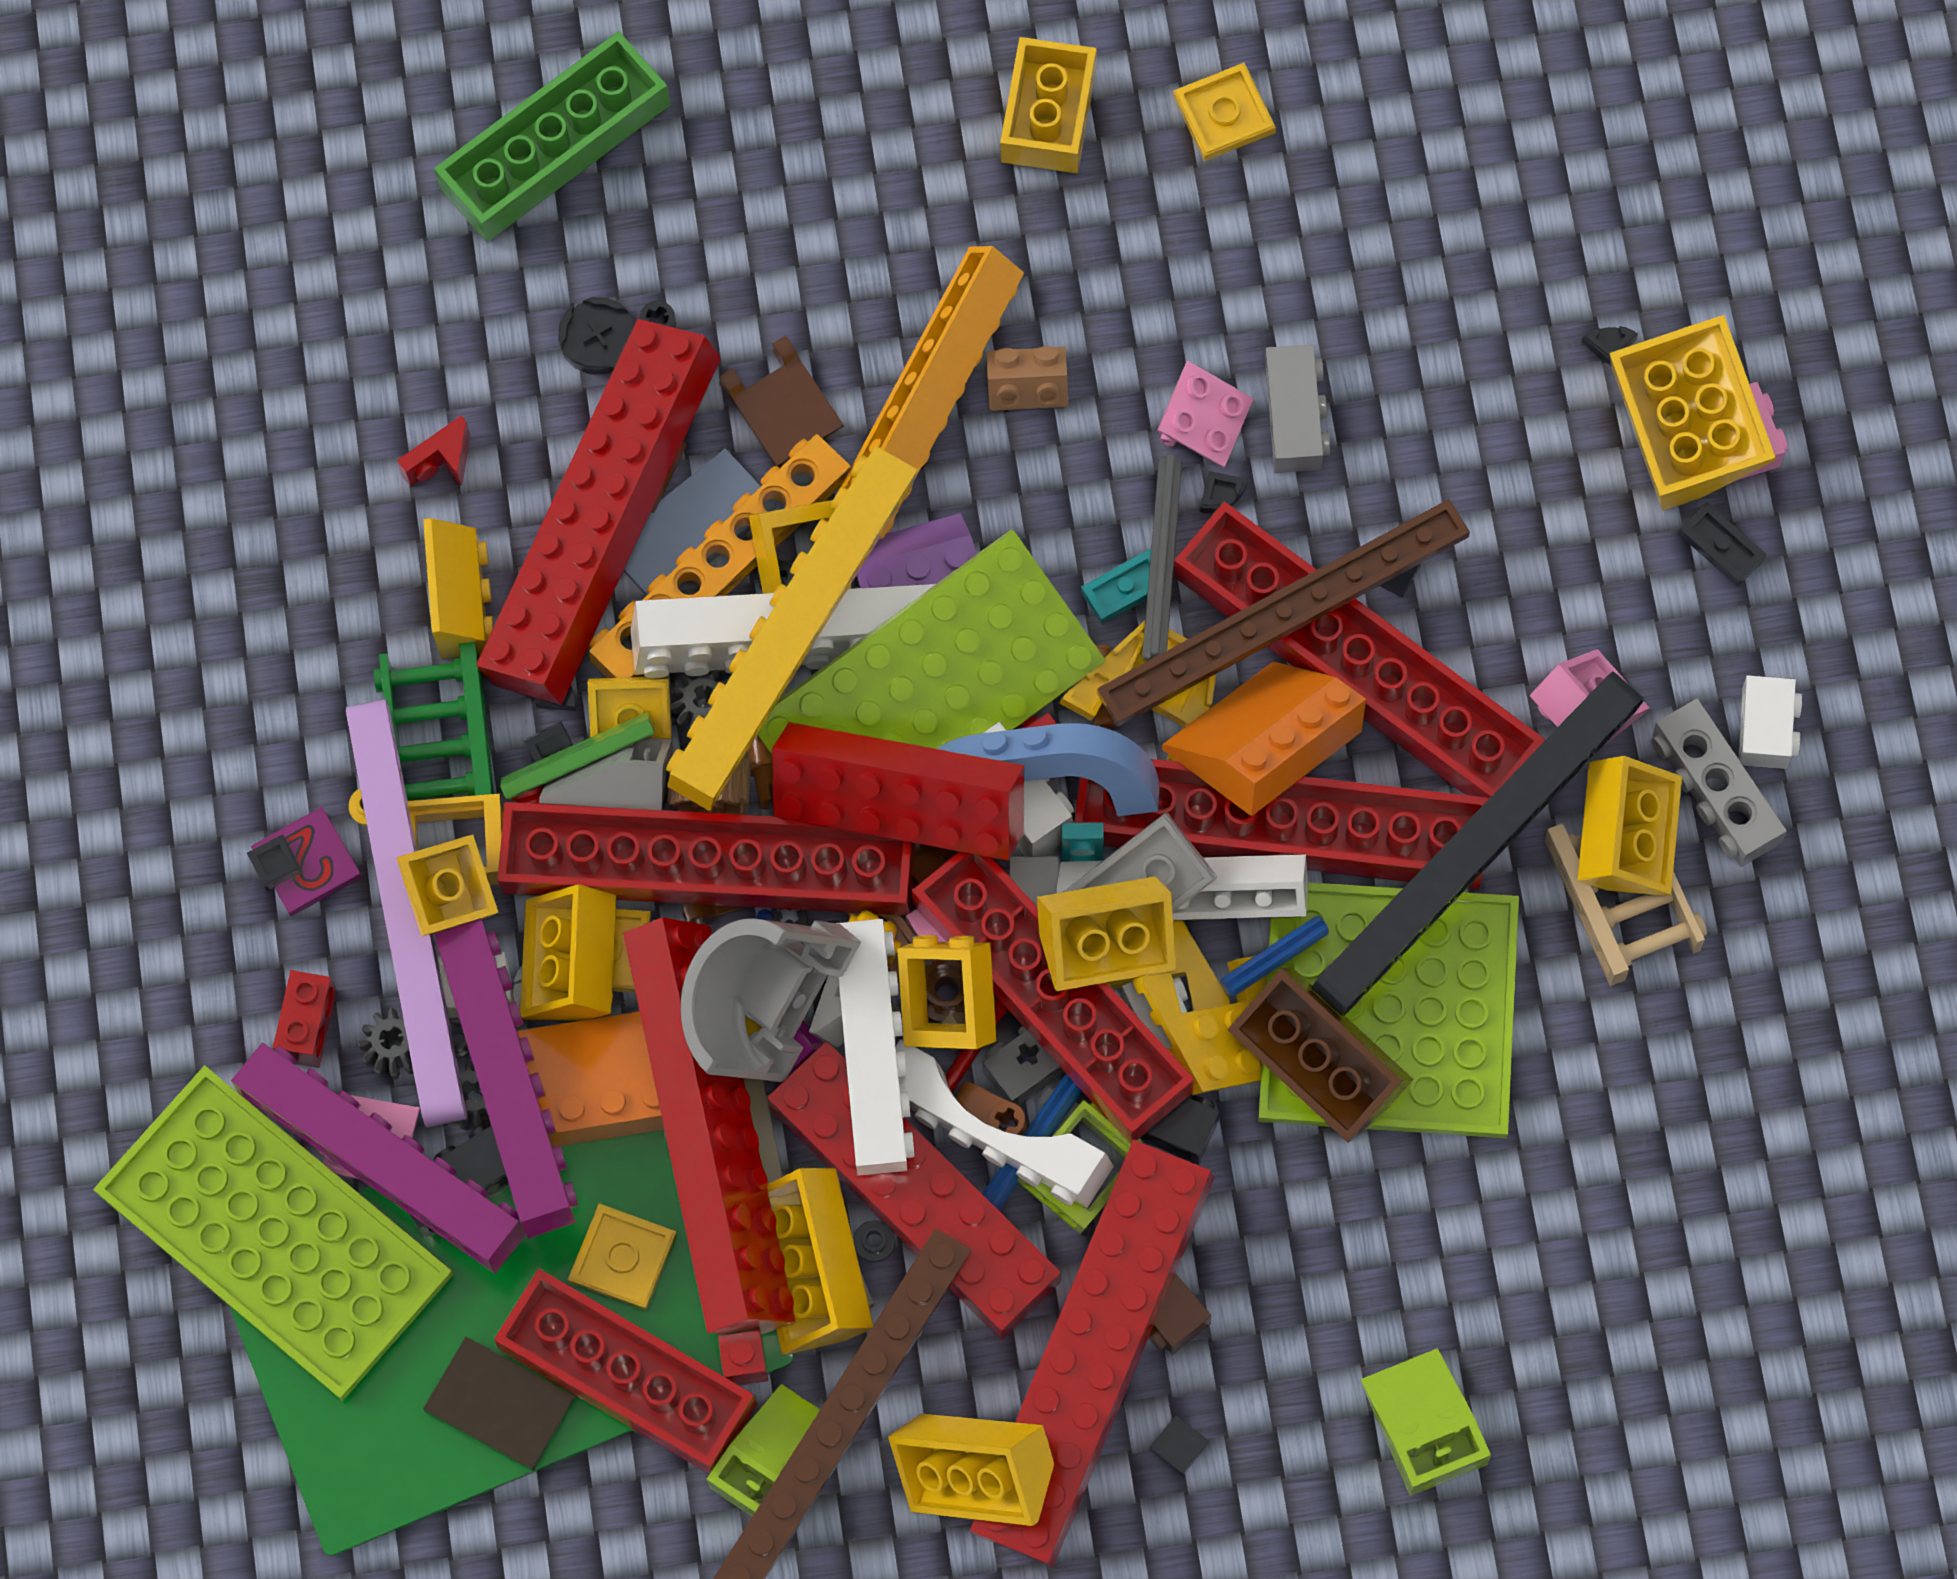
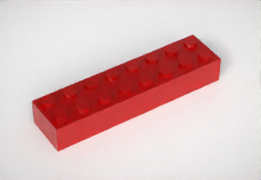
[912,851,1195,1144]
[767,1041,1061,1340]

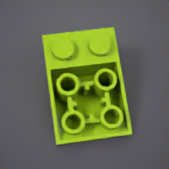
[1360,1348,1491,1496]
[706,1384,820,1517]

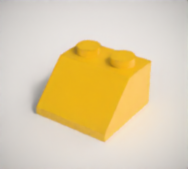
[396,834,499,937]

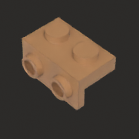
[987,346,1068,411]

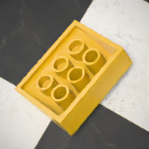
[1610,315,1776,511]

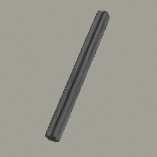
[1142,453,1182,661]

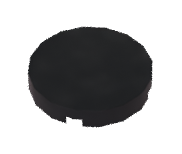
[558,297,635,374]

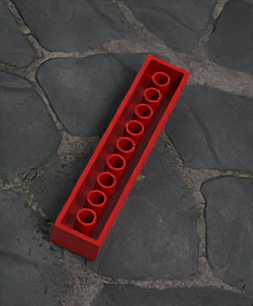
[476,319,721,705]
[1174,501,1546,798]
[1074,759,1490,890]
[497,802,915,915]
[623,917,796,1335]
[970,1139,1215,1568]

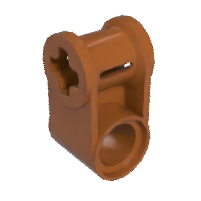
[955,1082,1027,1136]

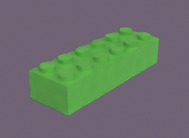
[434,31,671,243]

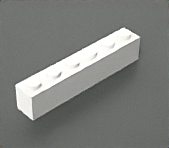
[1057,854,1309,920]
[836,919,915,1176]

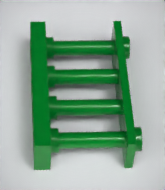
[374,642,495,800]

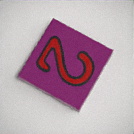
[251,807,362,917]

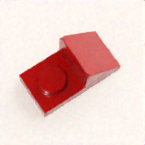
[397,415,470,486]

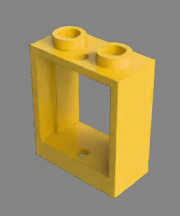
[749,500,852,594]
[408,794,504,885]
[897,935,997,1049]

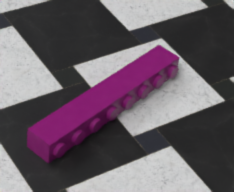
[434,918,579,1238]
[231,1043,526,1274]

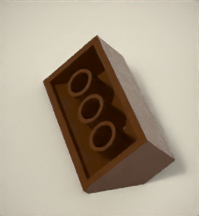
[1228,968,1414,1143]

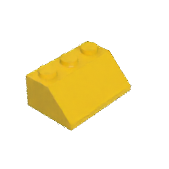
[423,518,494,659]
[1577,756,1682,896]
[1037,876,1176,991]
[520,884,616,1021]

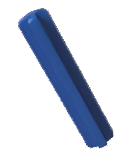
[1220,916,1329,997]

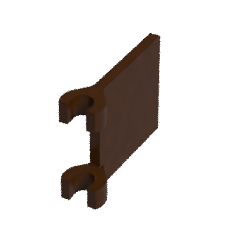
[719,335,844,467]

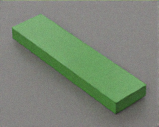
[500,711,655,799]

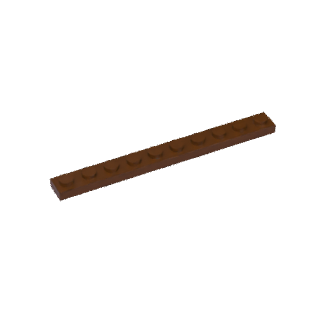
[1097,499,1470,727]
[713,1228,971,1579]

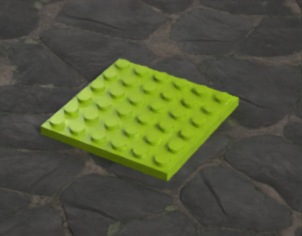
[1258,882,1519,1138]

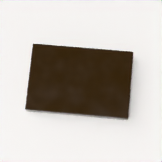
[423,1337,576,1472]

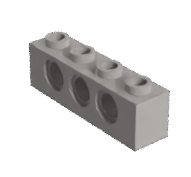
[1652,698,1787,867]

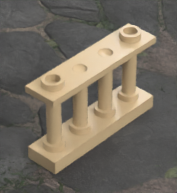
[1545,823,1707,986]

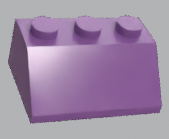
[855,513,977,588]

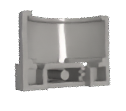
[681,918,861,1082]

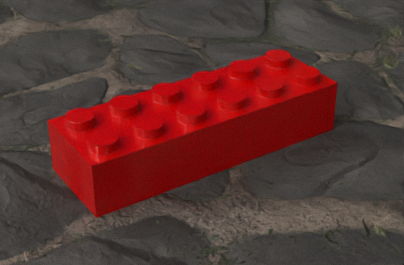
[772,722,1024,861]
[494,1268,757,1474]

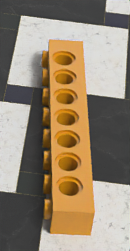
[589,434,851,678]

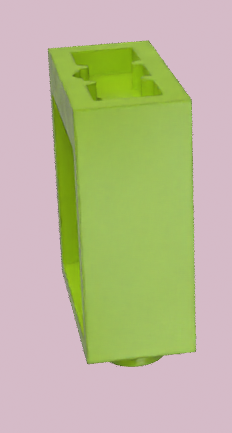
[1017,1100,1143,1234]

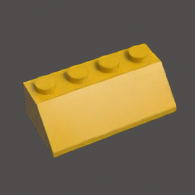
[767,1168,873,1355]
[888,1414,1054,1526]

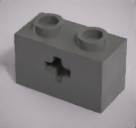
[983,1026,1065,1106]

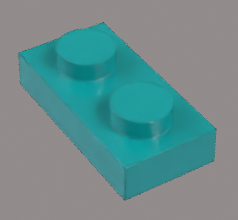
[1081,549,1151,625]
[1061,823,1103,862]

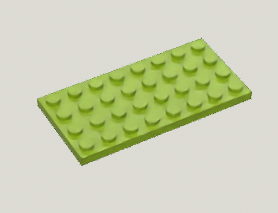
[758,529,1106,754]
[93,1065,454,1401]

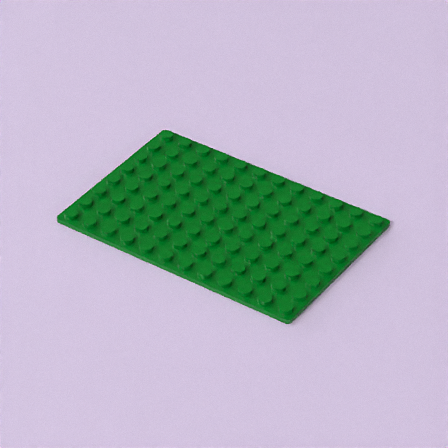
[229,1130,794,1556]

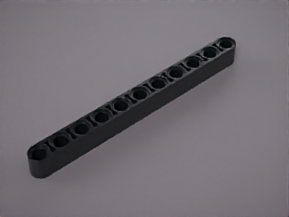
[1311,671,1645,1017]

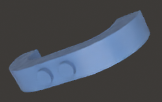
[937,723,1159,816]

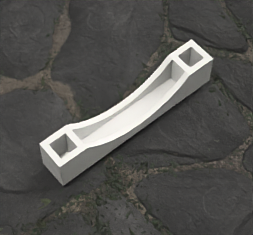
[895,1039,1114,1208]

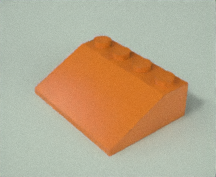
[1162,661,1366,816]
[518,1011,664,1147]

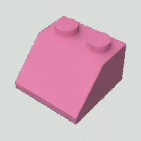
[1530,649,1650,745]

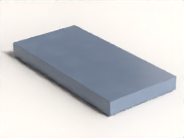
[623,448,777,596]

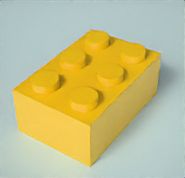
[1000,37,1097,174]

